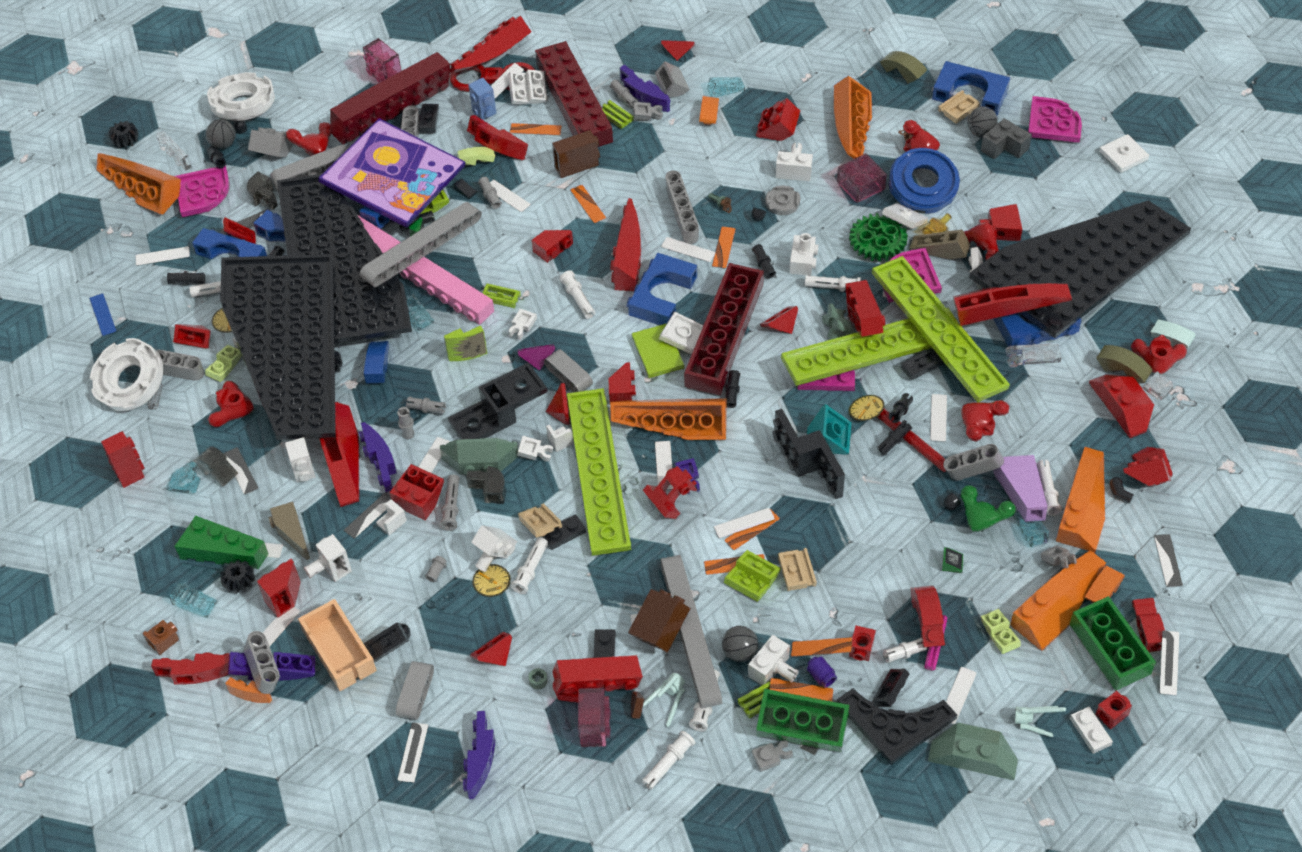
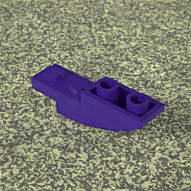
[619,65,671,112]
[359,422,397,493]
[228,652,315,681]
[463,711,496,799]

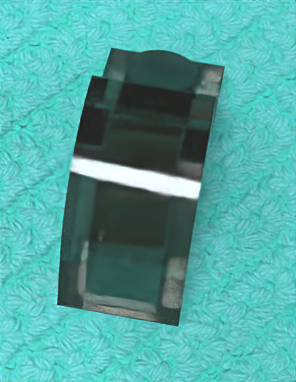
[247,171,278,210]
[193,446,238,487]
[466,466,506,504]

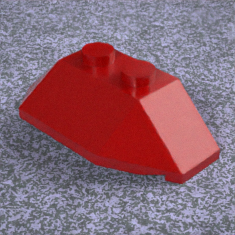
[1089,374,1154,438]

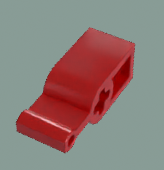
[1132,598,1165,652]

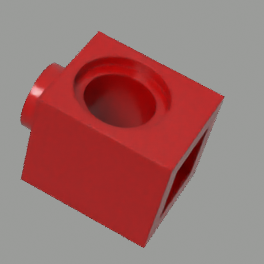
[849,625,876,661]
[1095,690,1132,730]

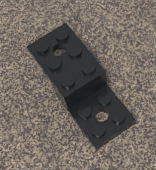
[448,363,548,439]
[772,409,845,499]

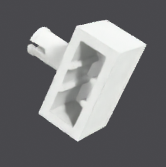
[776,143,813,181]
[790,233,819,276]
[471,525,518,572]
[304,534,352,582]
[748,635,799,685]

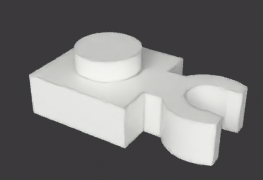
[509,309,537,340]
[517,436,553,461]

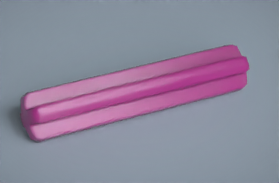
[924,615,948,671]

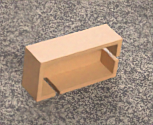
[298,599,377,691]

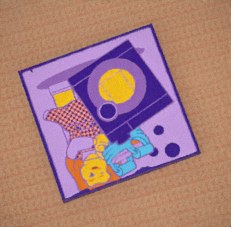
[319,118,465,227]

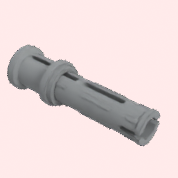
[439,475,460,531]

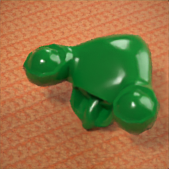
[961,485,1016,532]

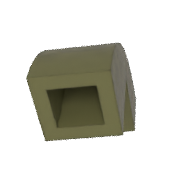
[880,51,927,84]
[1096,345,1152,383]

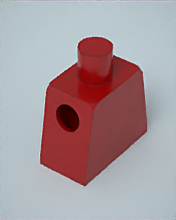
[978,204,1023,241]

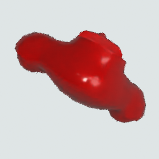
[903,120,940,152]
[286,122,331,156]
[963,223,999,260]
[1131,335,1187,375]
[208,381,254,427]
[961,400,1010,442]

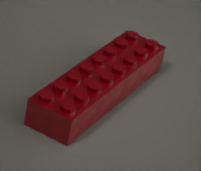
[535,41,613,147]
[330,52,450,145]
[684,263,764,396]

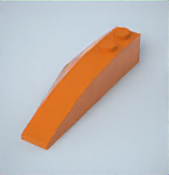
[834,76,872,162]
[96,153,181,214]
[610,399,727,440]
[1056,447,1105,553]
[1010,550,1106,651]

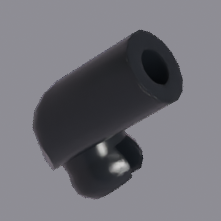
[1110,477,1134,503]

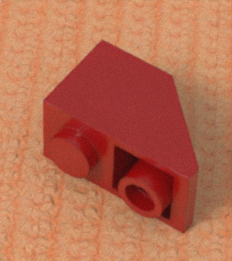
[531,230,573,263]
[608,362,636,402]
[1123,455,1171,487]

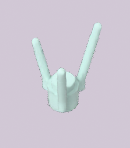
[643,673,685,727]
[1015,706,1066,737]

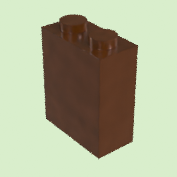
[552,130,600,178]
[628,589,691,653]

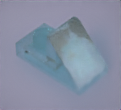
[166,461,201,494]

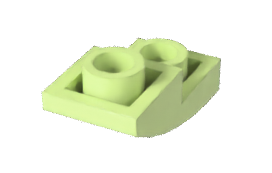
[457,147,495,165]
[205,345,242,382]
[981,609,1021,654]

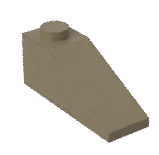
[909,229,970,259]
[268,502,310,560]

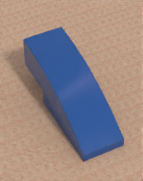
[364,341,389,383]

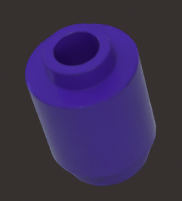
[807,656,837,688]

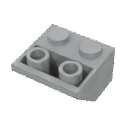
[248,127,294,157]

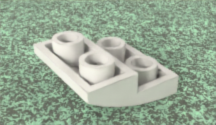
[508,70,547,104]

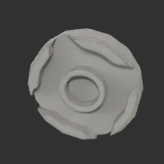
[765,185,801,215]

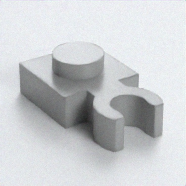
[633,102,663,120]
[1041,545,1077,568]
[752,741,793,772]

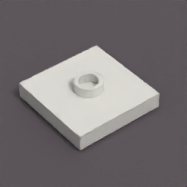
[1099,134,1149,173]
[882,203,928,229]
[659,312,703,355]

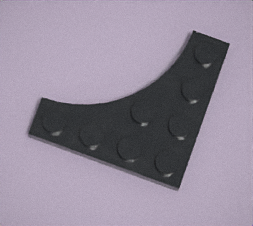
[837,688,958,765]

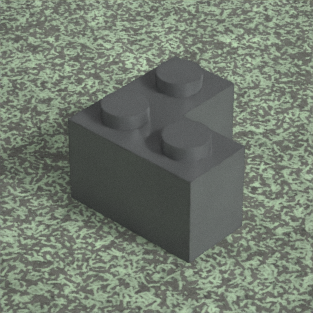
[981,118,1032,159]

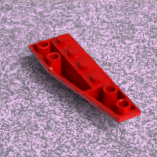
[450,15,531,73]
[610,198,641,292]
[953,283,1072,326]
[319,402,359,507]

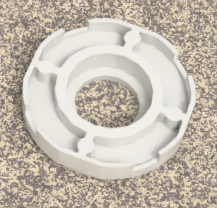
[207,72,275,121]
[90,338,163,411]

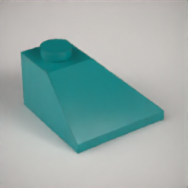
[807,404,852,455]

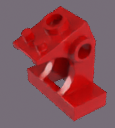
[643,466,697,519]

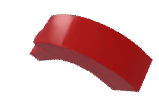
[910,585,945,648]

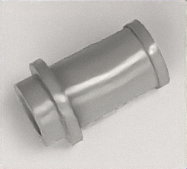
[425,556,447,582]

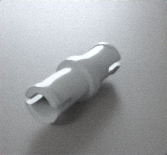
[609,79,638,108]
[478,177,502,209]
[406,396,446,414]
[397,407,415,439]

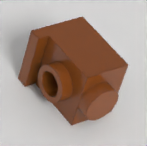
[142,620,179,655]

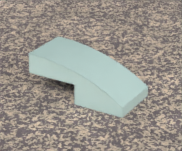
[1151,320,1195,348]

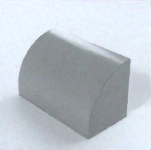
[655,62,690,97]

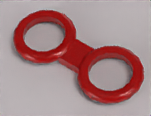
[449,62,535,92]

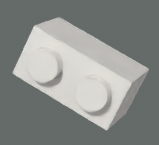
[285,437,316,483]

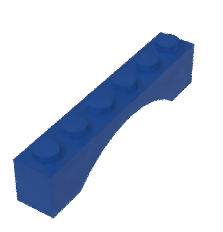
[254,210,286,242]

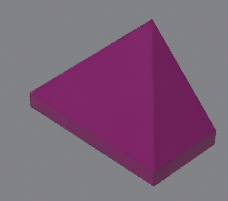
[517,344,555,370]

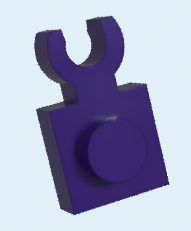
[675,458,700,494]

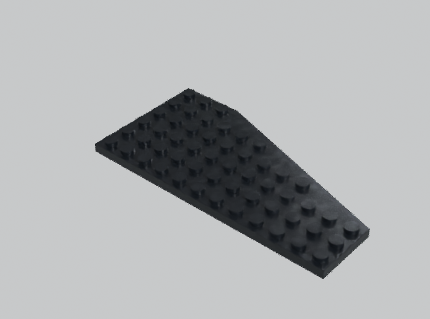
[277,174,412,344]
[969,200,1191,338]
[220,254,336,440]

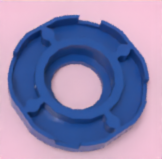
[888,148,960,214]

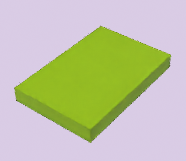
[631,324,684,378]

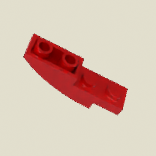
[467,115,528,160]
[151,652,230,685]

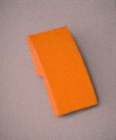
[699,96,719,125]
[1085,566,1125,603]
[225,677,272,703]

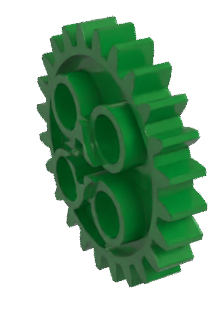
[849,213,908,262]

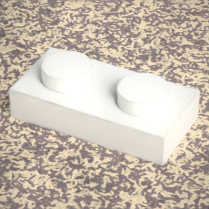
[969,247,983,287]
[1070,707,1113,754]

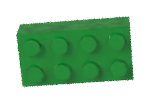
[1069,596,1156,691]
[756,689,849,753]

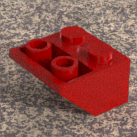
[756,98,800,141]
[389,464,444,521]
[257,559,301,617]

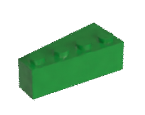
[174,515,269,569]

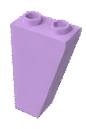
[993,455,1047,522]

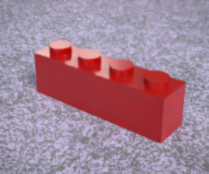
[552,655,643,694]

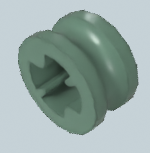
[528,668,548,690]

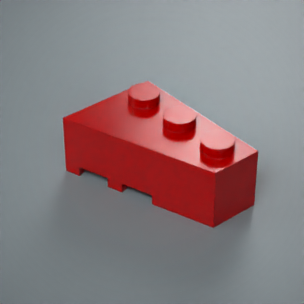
[845,280,886,337]
[101,431,145,488]

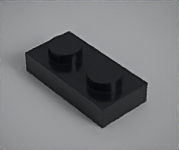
[418,104,439,133]
[901,348,943,380]
[542,514,586,550]
[363,622,409,662]
[594,629,616,658]
[872,668,910,707]

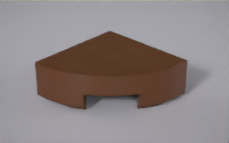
[631,691,644,719]

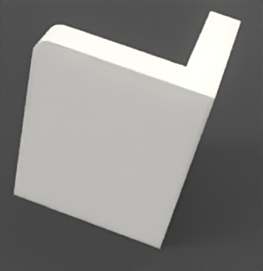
[546,424,573,452]
[376,499,407,535]

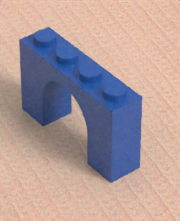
[932,61,1010,115]
[627,253,698,325]
[993,313,1082,351]

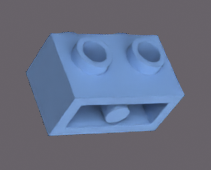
[468,78,497,120]

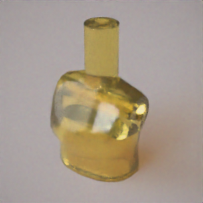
[922,213,952,234]

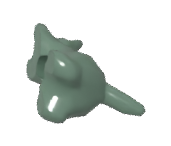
[822,304,856,340]

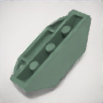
[440,438,519,475]
[928,722,1018,780]

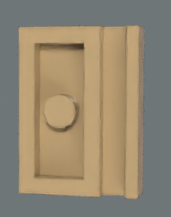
[938,90,980,124]
[518,503,562,538]
[778,548,817,591]

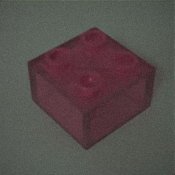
[363,38,402,83]
[837,153,887,203]
[578,688,611,747]

